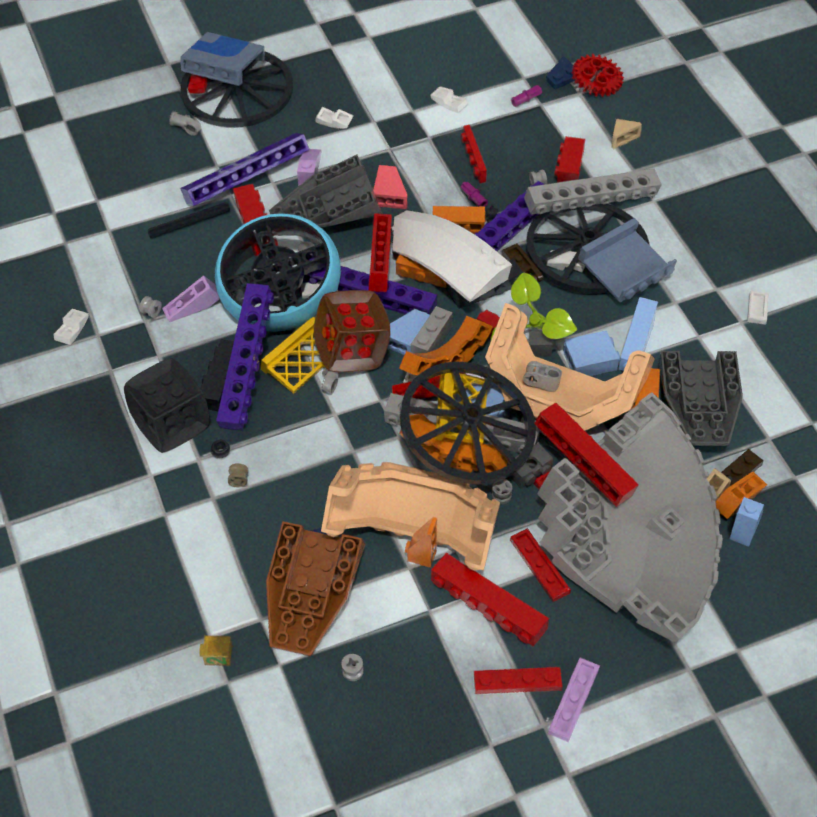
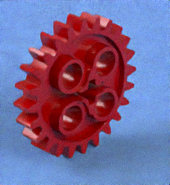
[572,54,624,97]

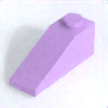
[297,149,322,186]
[162,276,220,322]

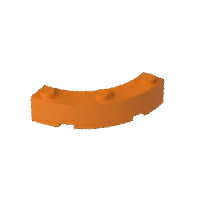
[399,316,493,376]
[399,414,508,473]

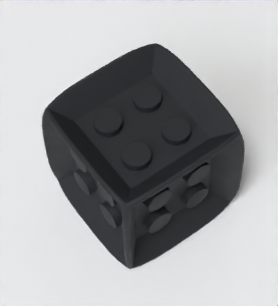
[124,358,209,453]

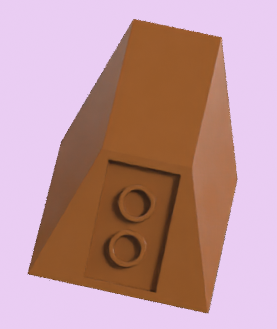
[266,521,365,656]

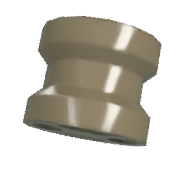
[228,463,248,487]

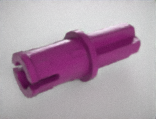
[511,85,542,107]
[461,182,488,207]

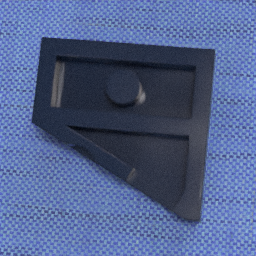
[546,56,575,90]

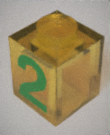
[199,636,233,666]

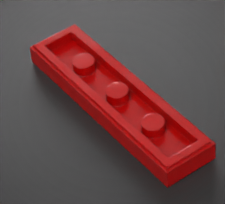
[510,528,571,602]

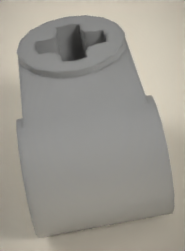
[523,361,562,392]

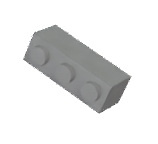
[411,306,453,353]

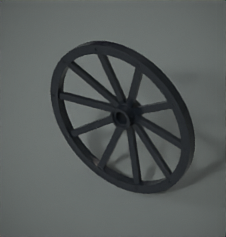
[180,51,293,128]
[526,204,650,294]
[400,362,536,484]

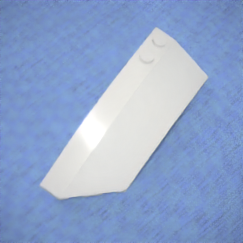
[392,210,512,302]

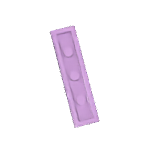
[548,658,600,742]

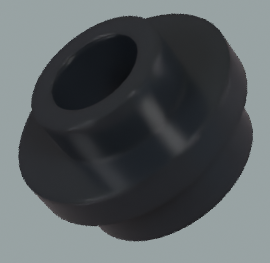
[485,205,498,223]
[211,439,230,458]

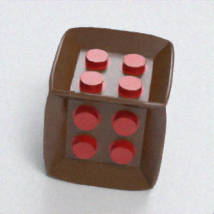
[314,290,391,372]

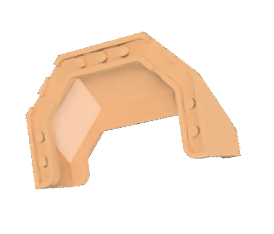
[485,303,654,431]
[321,462,500,570]

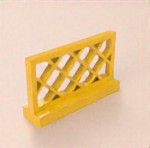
[261,317,325,394]
[434,373,487,446]

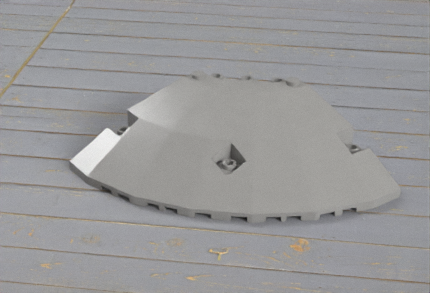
[537,392,722,643]

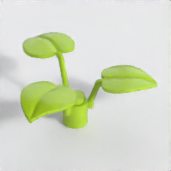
[491,273,577,340]

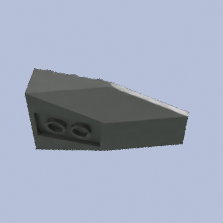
[269,154,382,236]
[658,351,743,446]

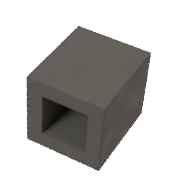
[528,330,556,357]

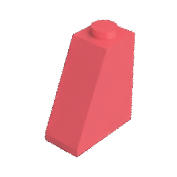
[374,165,408,209]

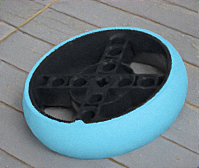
[215,214,341,332]

